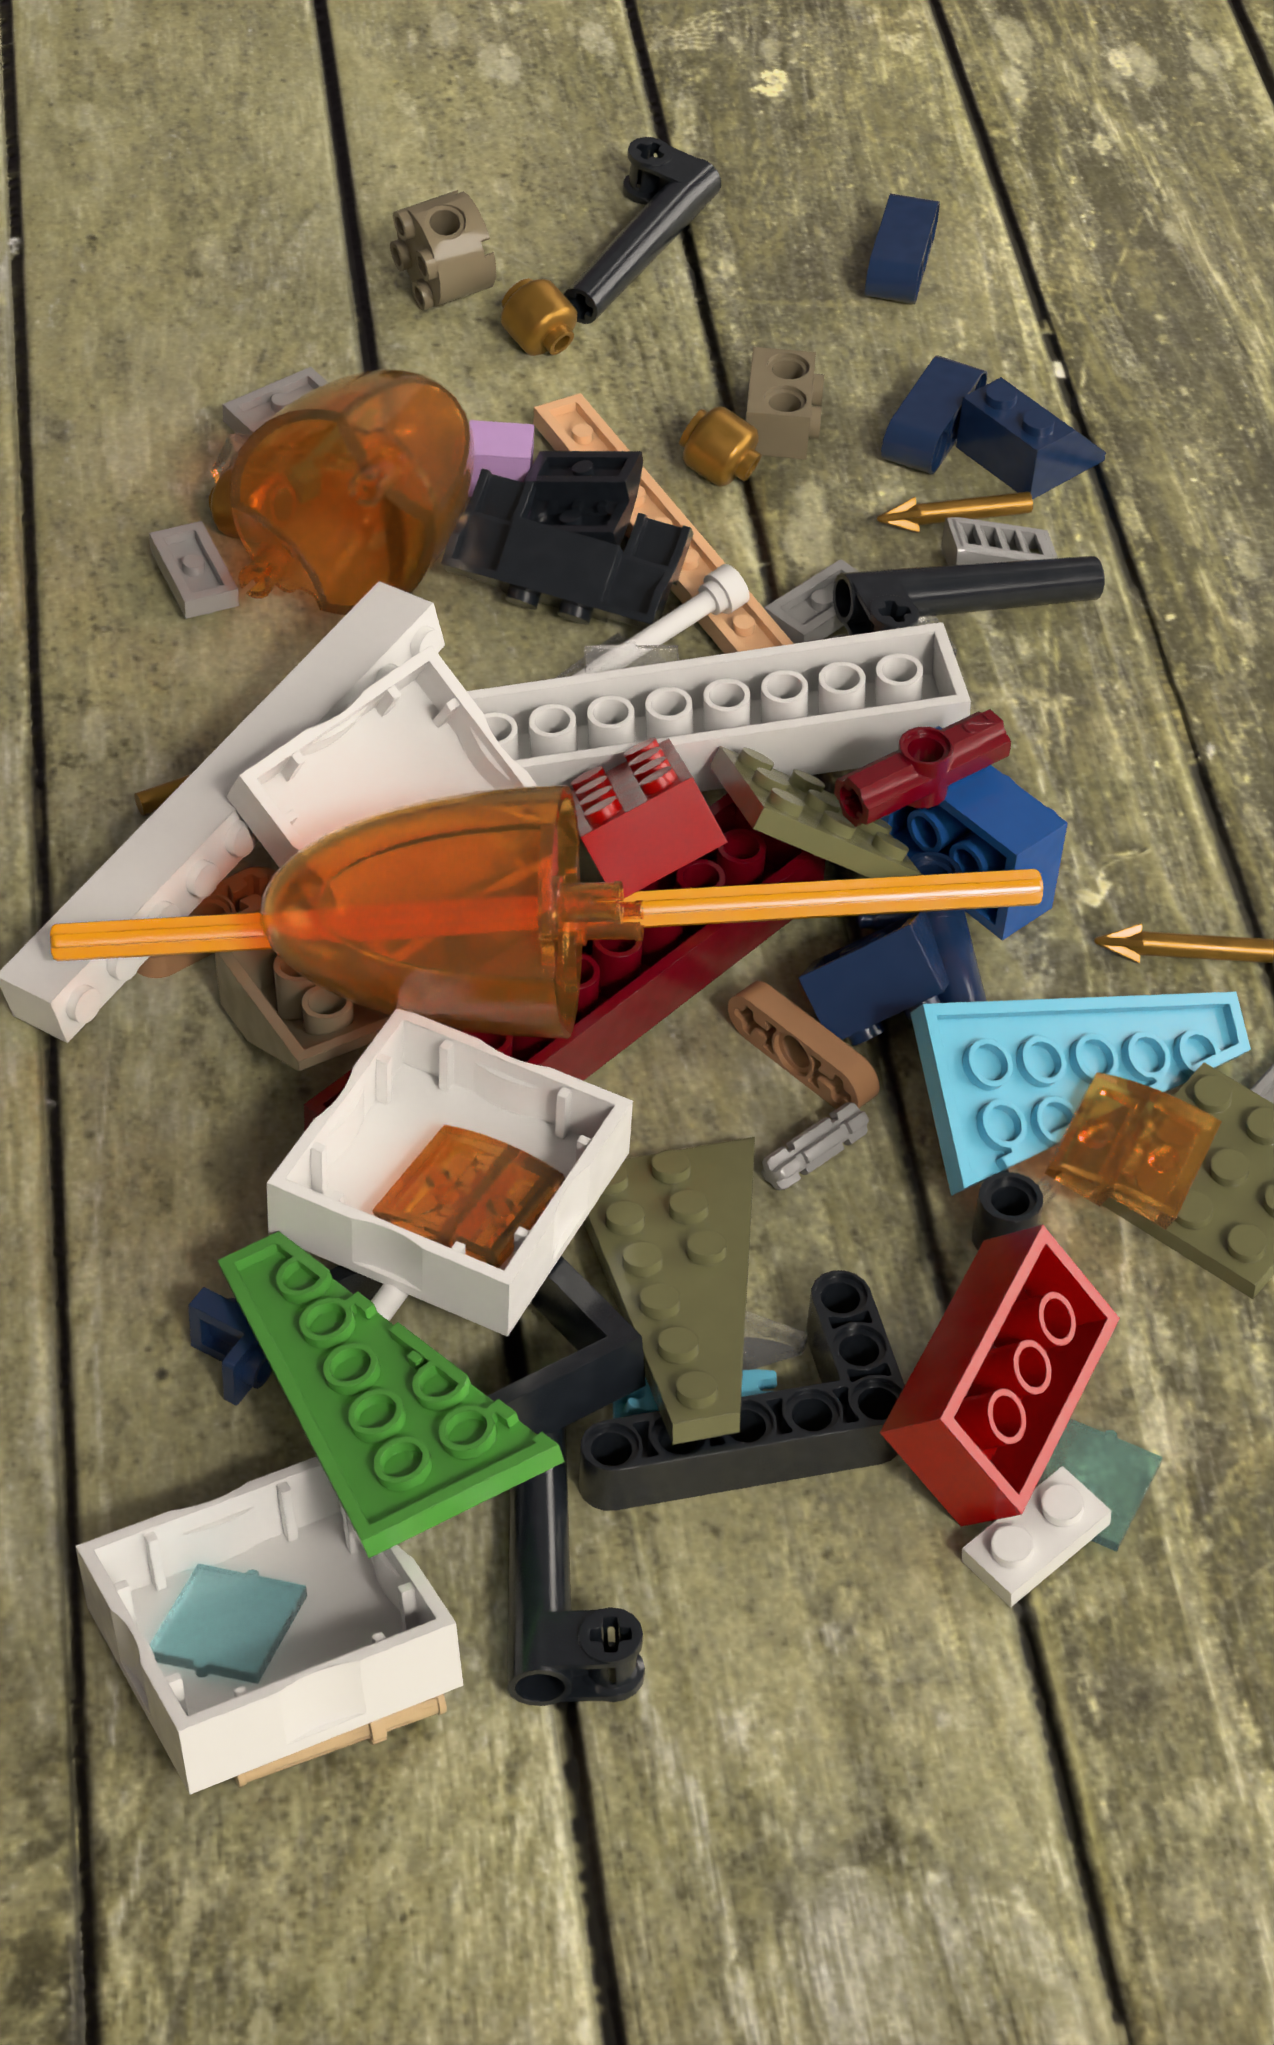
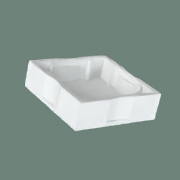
[226,645,578,983]
[267,1006,633,1337]
[75,1457,463,1794]

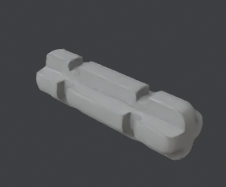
[761,1102,869,1190]

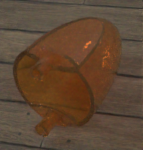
[230,369,475,615]
[260,785,644,1039]

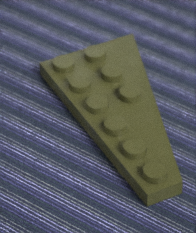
[583,1137,755,1445]

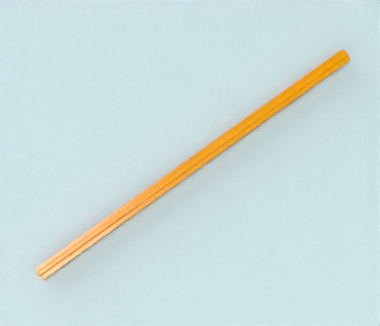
[50,869,1043,962]

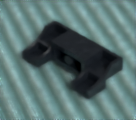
[441,468,693,629]

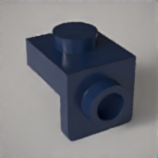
[188,1287,272,1406]

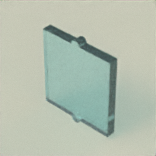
[1036,1418,1163,1552]
[149,1563,308,1684]

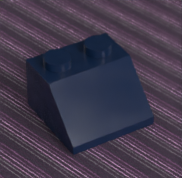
[956,377,1106,499]
[798,912,950,1046]

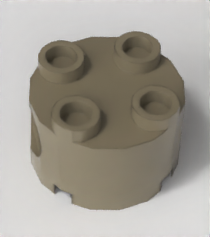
[390,190,496,310]

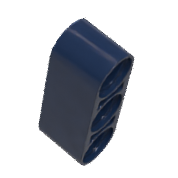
[865,193,940,304]
[881,355,988,474]

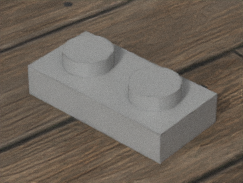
[222,367,341,440]
[149,521,239,619]
[764,559,859,644]

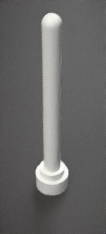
[572,564,750,676]

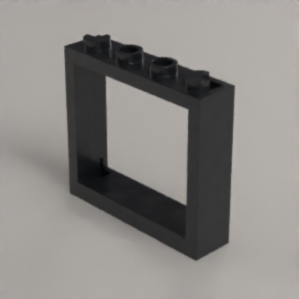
[330,1256,646,1435]

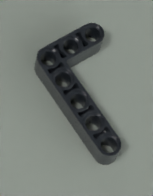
[578,1270,905,1511]

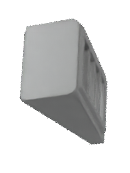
[941,517,1058,565]

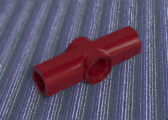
[834,709,1011,827]

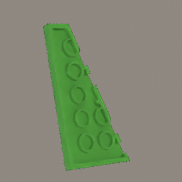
[217,1231,565,1558]

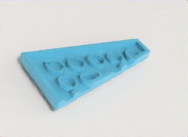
[910,992,1251,1196]

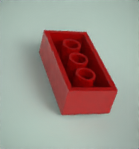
[564,737,728,903]
[880,1224,1120,1527]

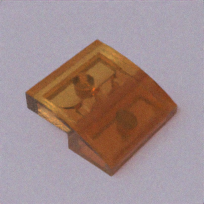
[1044,1072,1222,1230]
[372,1124,565,1268]

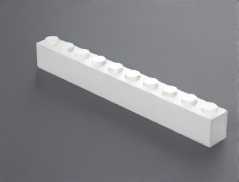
[0,581,445,1043]

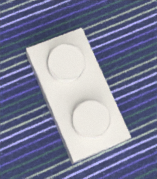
[962,1466,1112,1608]

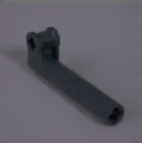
[564,137,721,324]
[833,556,1105,635]
[507,1426,645,1706]

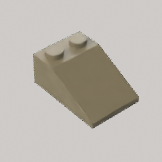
[215,906,408,1071]

